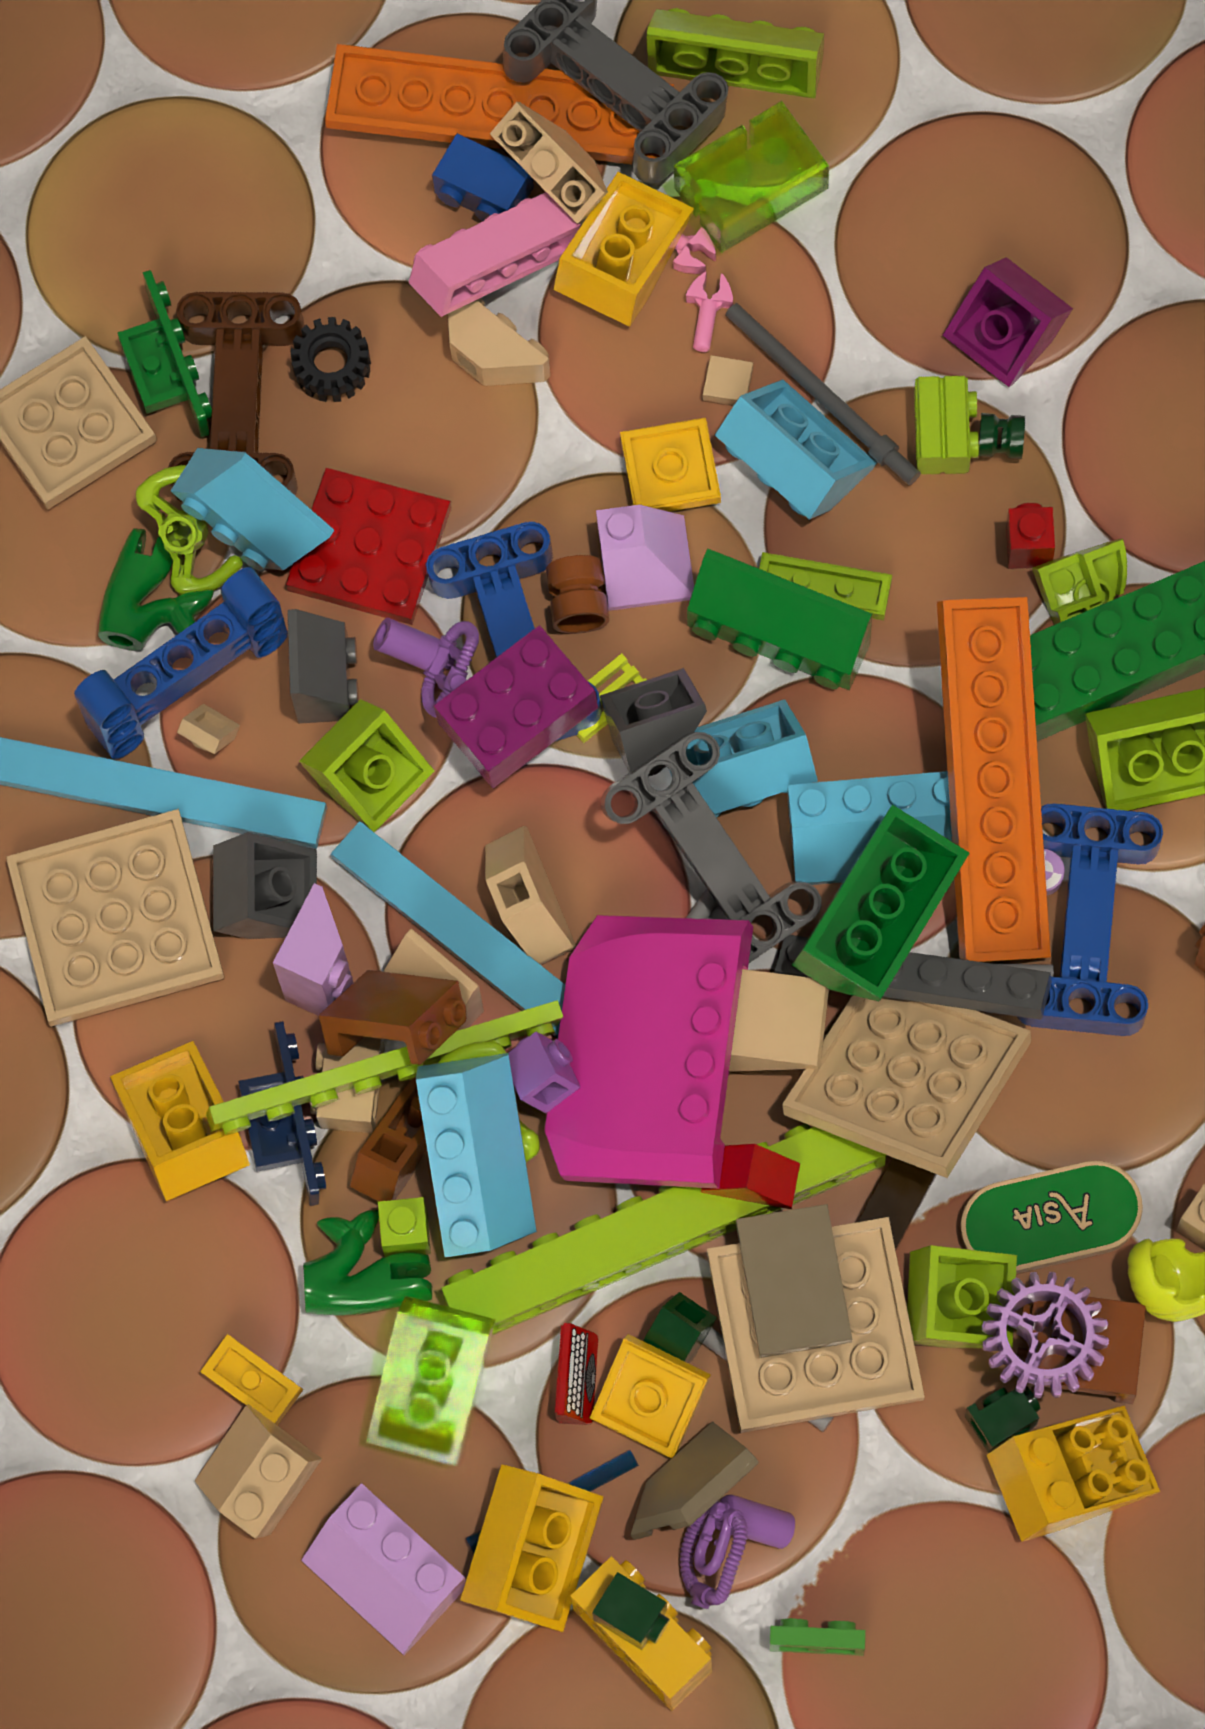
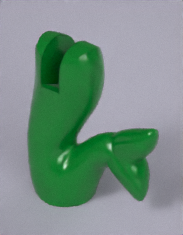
[98,528,214,651]
[303,1210,433,1316]

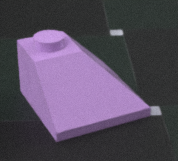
[596,505,694,611]

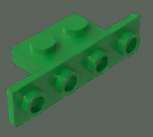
[117,270,212,437]

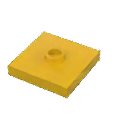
[620,417,721,512]
[590,1334,711,1458]

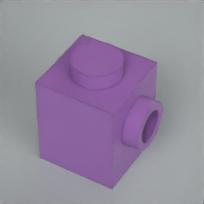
[508,1031,580,1113]

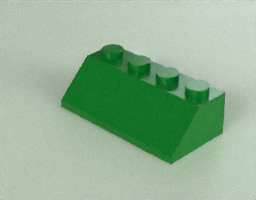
[687,548,872,691]
[791,804,969,1002]

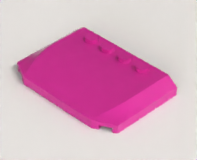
[545,915,753,1189]

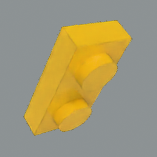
[200,1334,304,1426]

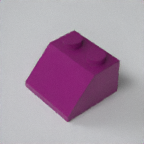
[943,257,1073,387]

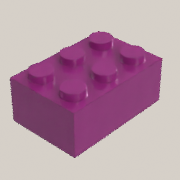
[434,625,598,788]

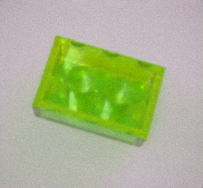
[366,1296,496,1466]

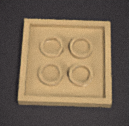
[0,336,157,510]

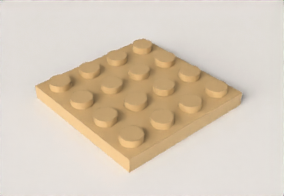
[6,809,225,1027]
[782,996,1031,1178]
[707,1217,925,1433]

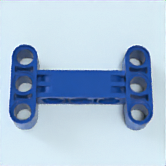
[426,521,602,741]
[74,567,288,759]
[1017,803,1163,1036]

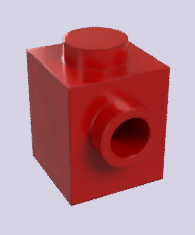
[1006,503,1055,569]

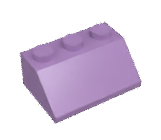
[273,883,353,1016]
[301,1483,466,1655]

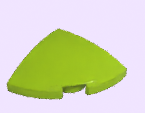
[1032,539,1127,625]

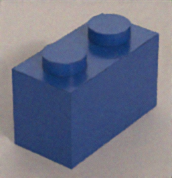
[432,133,534,221]

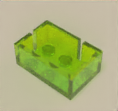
[674,101,829,253]

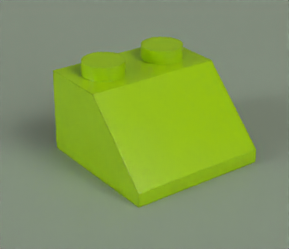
[299,699,435,832]
[907,1245,1017,1348]

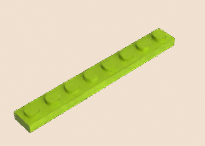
[206,1000,563,1135]

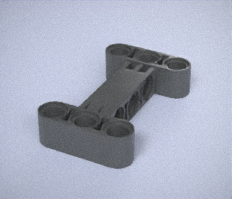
[503,0,728,183]
[601,732,821,963]

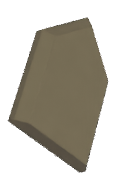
[631,1421,759,1540]

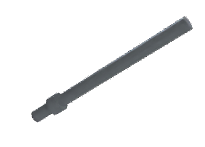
[726,303,921,485]

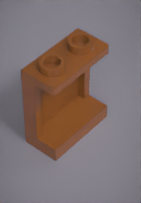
[319,970,467,1065]
[1017,1297,1146,1404]

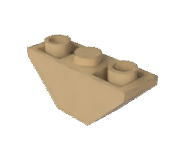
[490,102,608,224]
[448,298,551,386]
[485,826,576,965]

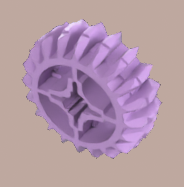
[982,1272,1109,1398]

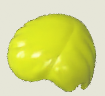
[1127,1238,1205,1322]

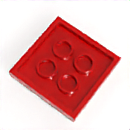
[286,468,452,625]

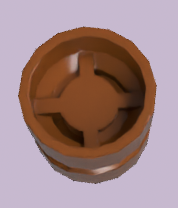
[546,555,609,634]

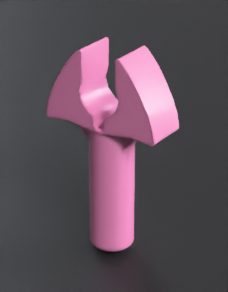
[673,227,716,274]
[686,271,733,352]

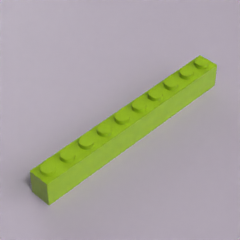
[441,1124,886,1347]

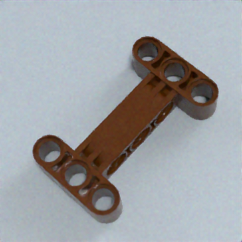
[168,292,305,503]

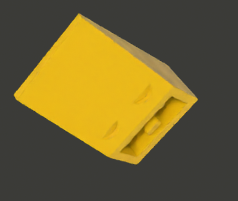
[987,1405,1160,1542]

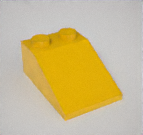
[554,172,694,327]
[110,1041,250,1201]

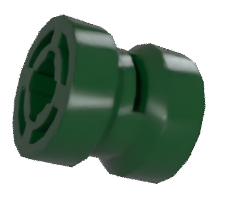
[978,413,1025,459]

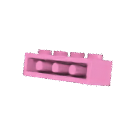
[409,192,581,317]

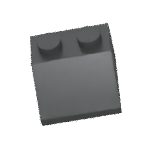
[288,609,359,724]
[600,668,707,776]
[213,832,317,939]

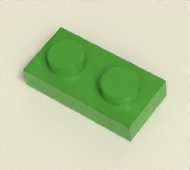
[770,1618,866,1656]

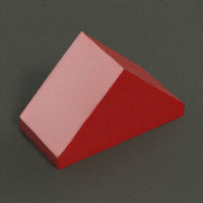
[701,1144,800,1210]

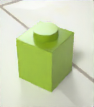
[378,1197,431,1256]

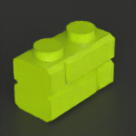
[914,376,979,474]

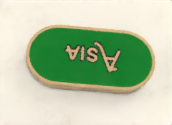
[960,1161,1143,1274]

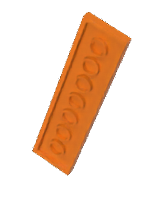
[325,44,674,165]
[937,597,1051,962]

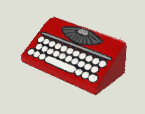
[555,1323,598,1425]

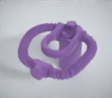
[373,617,479,718]
[679,1495,795,1609]

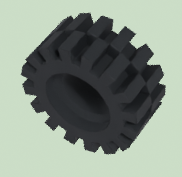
[291,317,371,402]

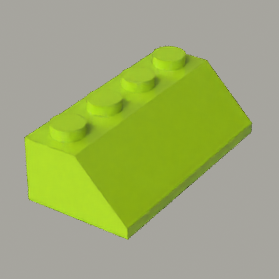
[647,8,824,99]
[1085,688,1205,811]

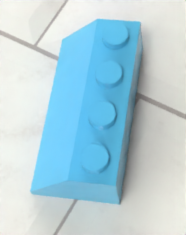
[787,771,952,885]
[416,1053,537,1257]

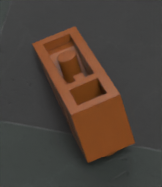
[350,1077,427,1202]

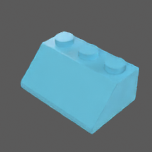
[715,380,877,520]
[171,448,334,571]
[669,699,818,817]

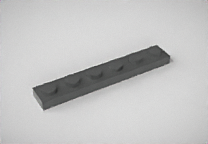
[775,935,1052,1020]

